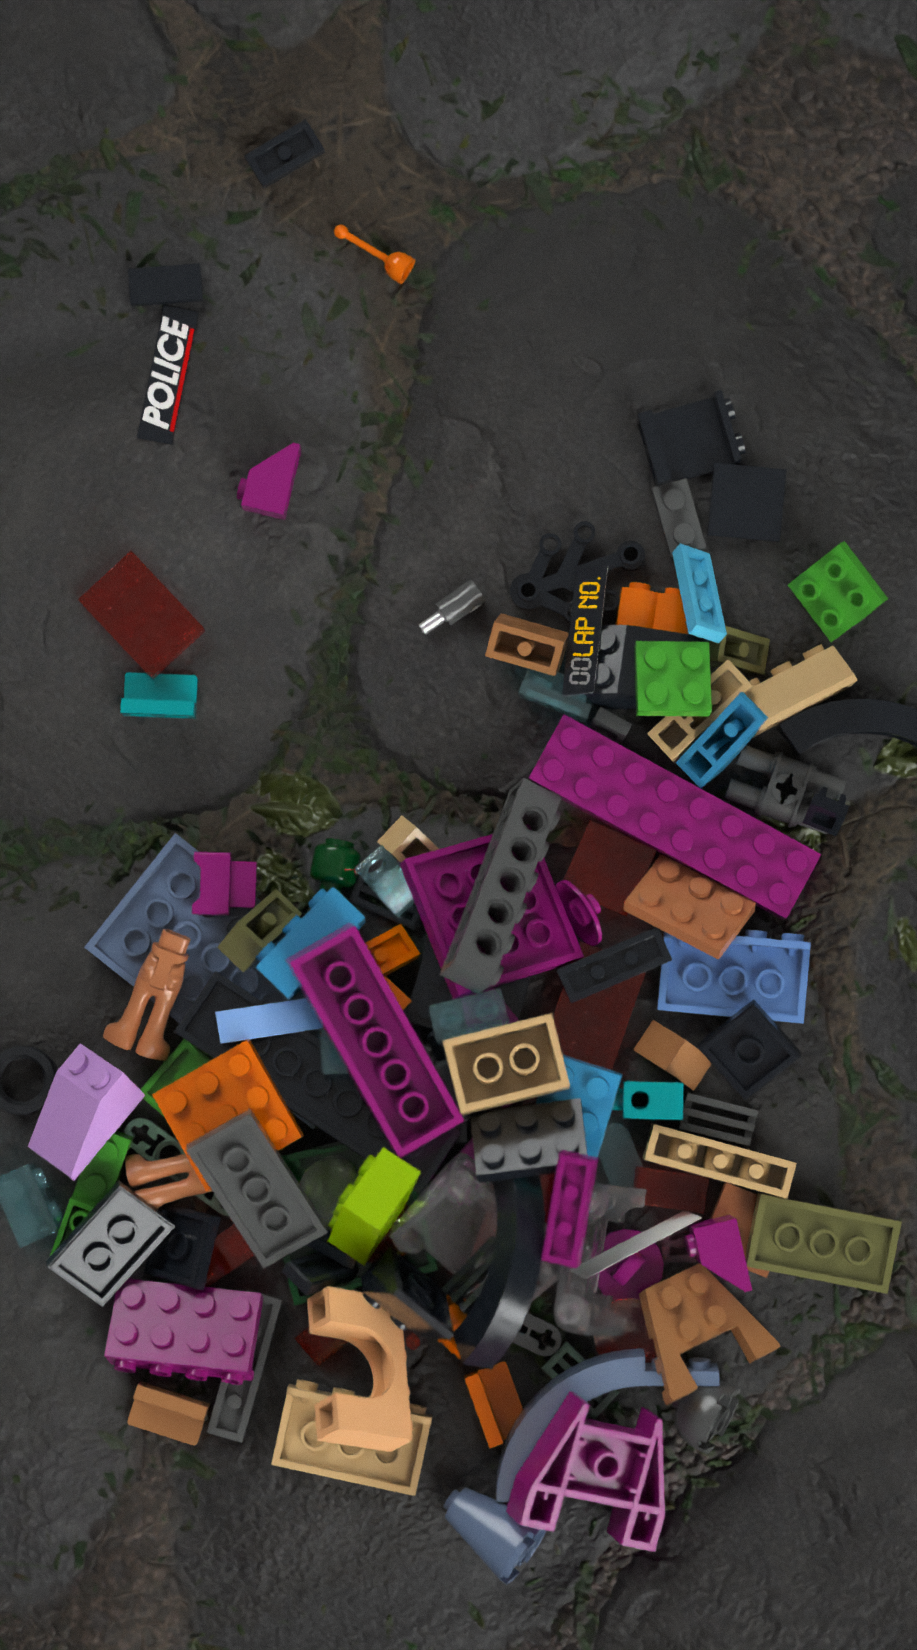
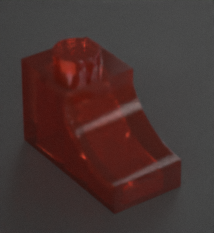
[205,1224,254,1287]

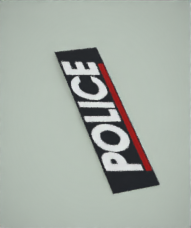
[137,305,199,445]

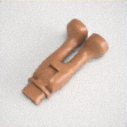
[103,929,191,1061]
[125,1153,212,1210]

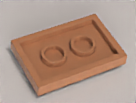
[623,854,756,960]

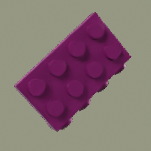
[104,1279,264,1385]

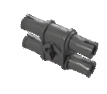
[724,745,847,835]

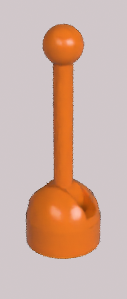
[334,224,415,284]

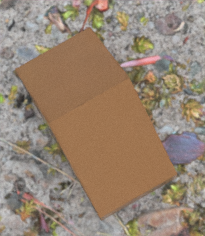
[633,1020,712,1091]

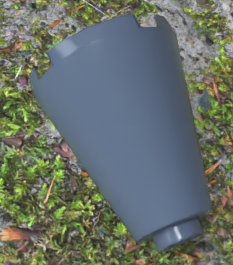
[443,1487,547,1585]

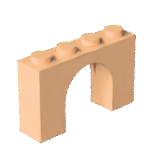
[307,1286,413,1452]

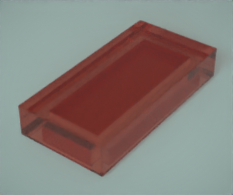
[631,1166,709,1213]

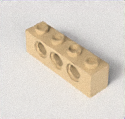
[642,1123,797,1199]

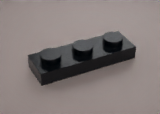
[556,927,672,1004]

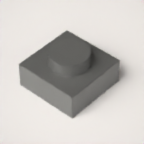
[589,707,632,745]

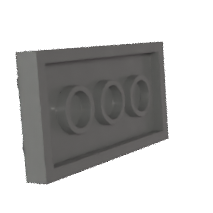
[186,1109,327,1268]

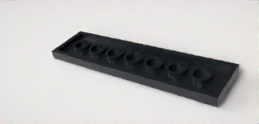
[174,971,461,1195]

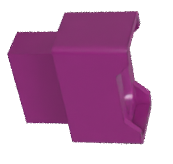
[192,851,258,916]

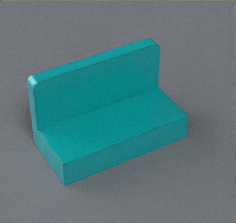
[120,672,198,719]

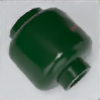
[310,838,361,893]

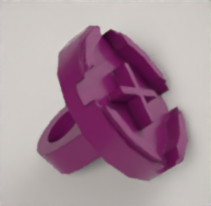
[591,1229,664,1303]

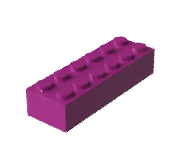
[285,923,464,1158]

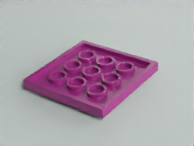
[400,824,584,1000]

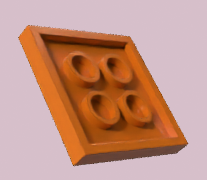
[152,1039,304,1191]

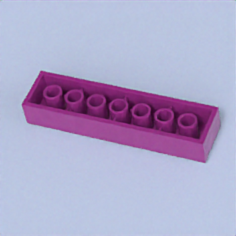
[528,714,821,920]

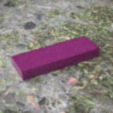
[541,1150,598,1269]

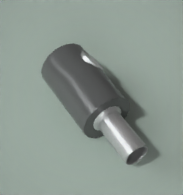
[419,579,486,635]

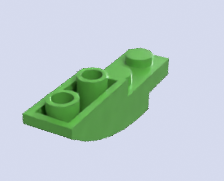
[50,1131,133,1256]

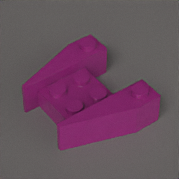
[506,1391,665,1552]

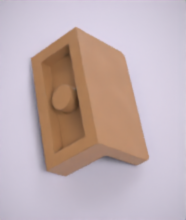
[127,1381,210,1446]

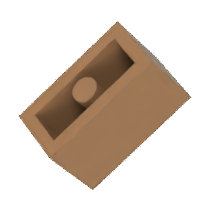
[485,613,569,676]

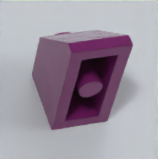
[237,443,302,520]
[684,1214,752,1292]

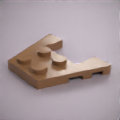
[639,1263,781,1406]

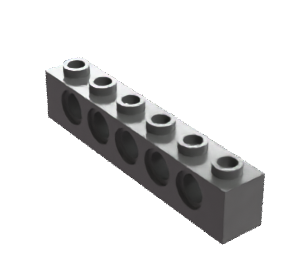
[440,778,562,994]

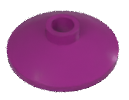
[555,880,602,946]

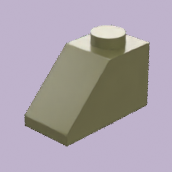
[690,626,770,675]
[217,889,302,973]

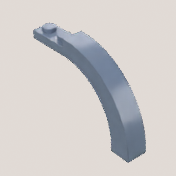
[496,1348,719,1502]

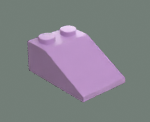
[28,1044,145,1180]

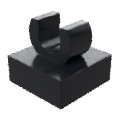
[802,787,849,836]

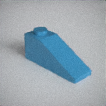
[676,691,768,788]

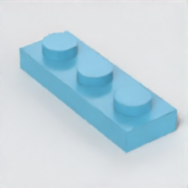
[672,543,727,643]

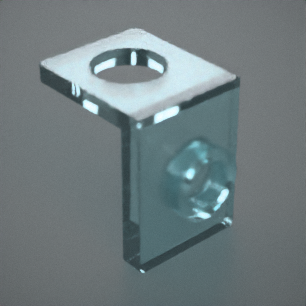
[355,845,415,917]

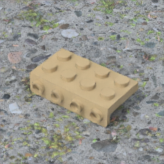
[271,1379,433,1496]

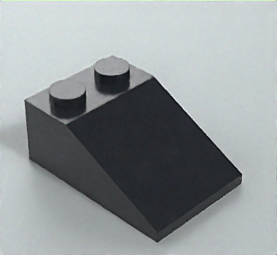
[584,625,710,709]
[361,1246,454,1340]

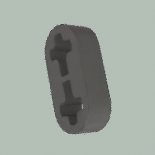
[513,1312,562,1356]

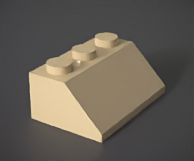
[745,644,858,737]

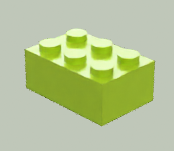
[328,1147,421,1266]

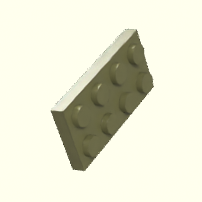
[745,1193,902,1294]

